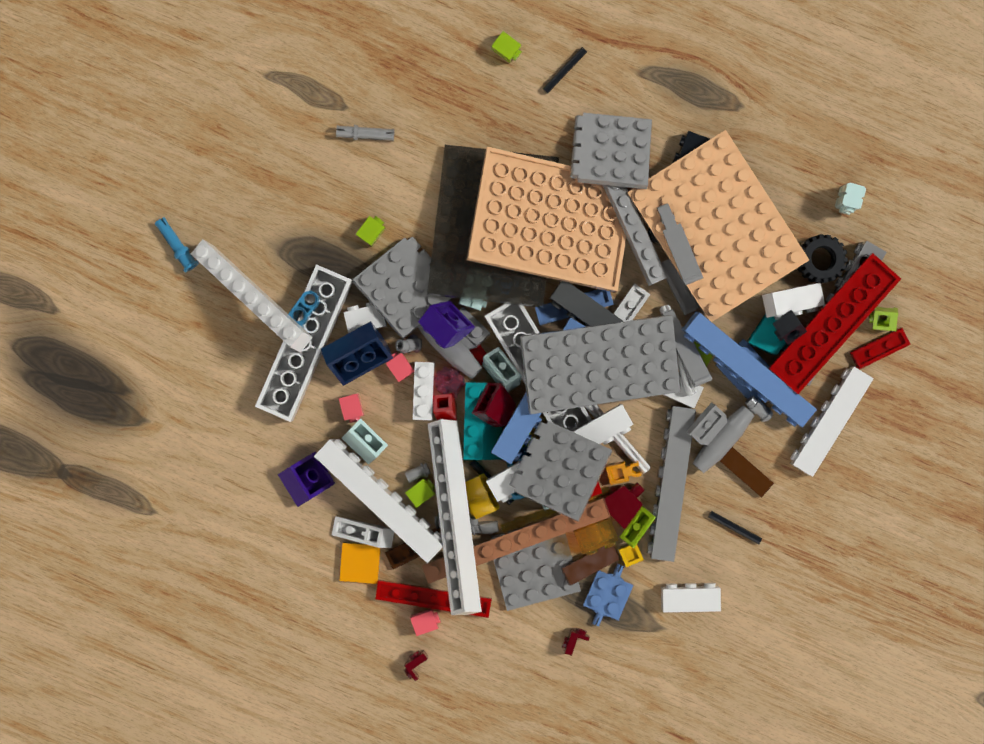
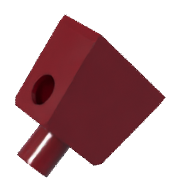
[472,383,516,427]
[602,482,645,529]

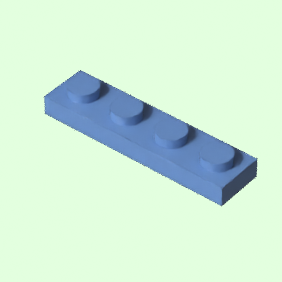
[535,289,614,326]

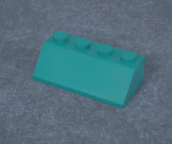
[463,382,503,460]

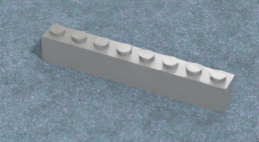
[647,406,696,562]

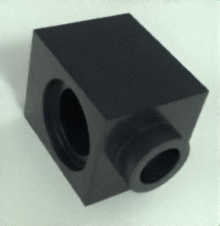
[773,310,807,345]

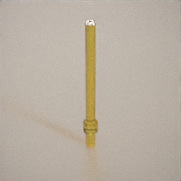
[500,486,611,532]

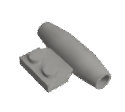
[418,307,490,379]
[686,402,754,473]

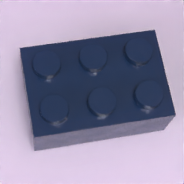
[321,321,393,386]

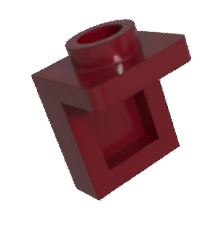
[562,628,590,656]
[404,650,428,681]

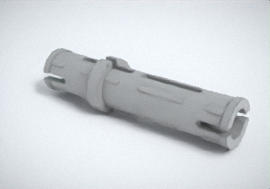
[336,125,394,141]

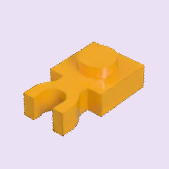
[606,461,642,485]

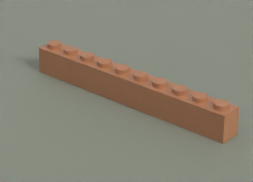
[422,498,610,584]

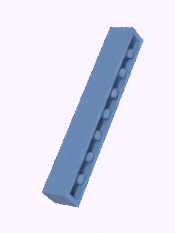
[681,312,817,428]
[491,318,586,464]

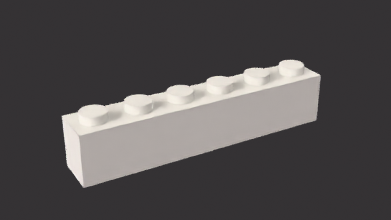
[790,366,874,477]

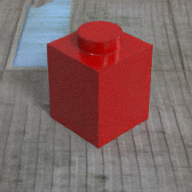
[433,393,457,421]

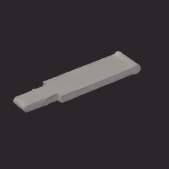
[657,203,703,286]
[662,309,712,387]

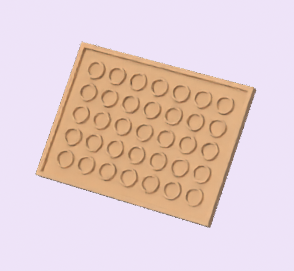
[627,130,809,322]
[467,147,633,293]

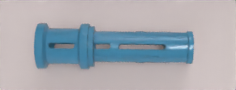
[155,217,199,273]

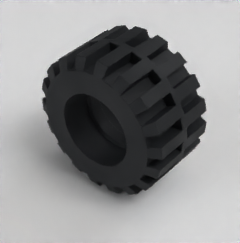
[797,234,848,283]

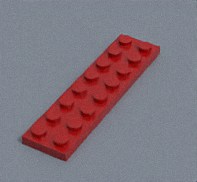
[768,253,901,394]

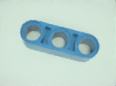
[288,291,320,328]

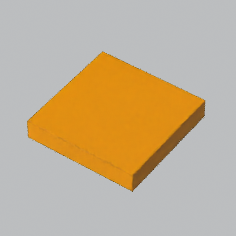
[339,542,381,584]

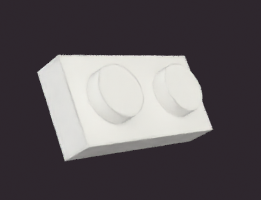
[613,284,650,321]

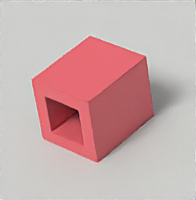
[386,352,414,382]
[339,393,364,423]
[410,609,441,636]

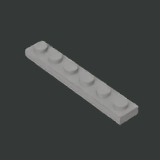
[603,185,667,286]

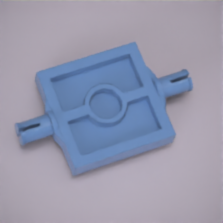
[583,563,634,626]

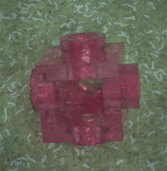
[434,366,465,398]

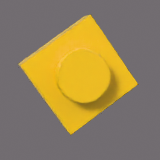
[618,545,644,568]

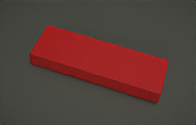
[850,327,911,370]

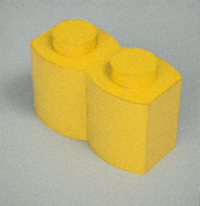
[465,474,500,519]

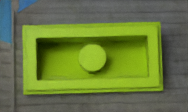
[619,506,656,548]

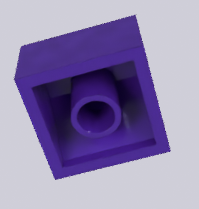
[418,301,475,349]
[277,451,335,507]

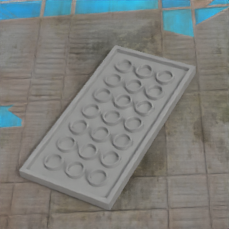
[520,315,680,414]

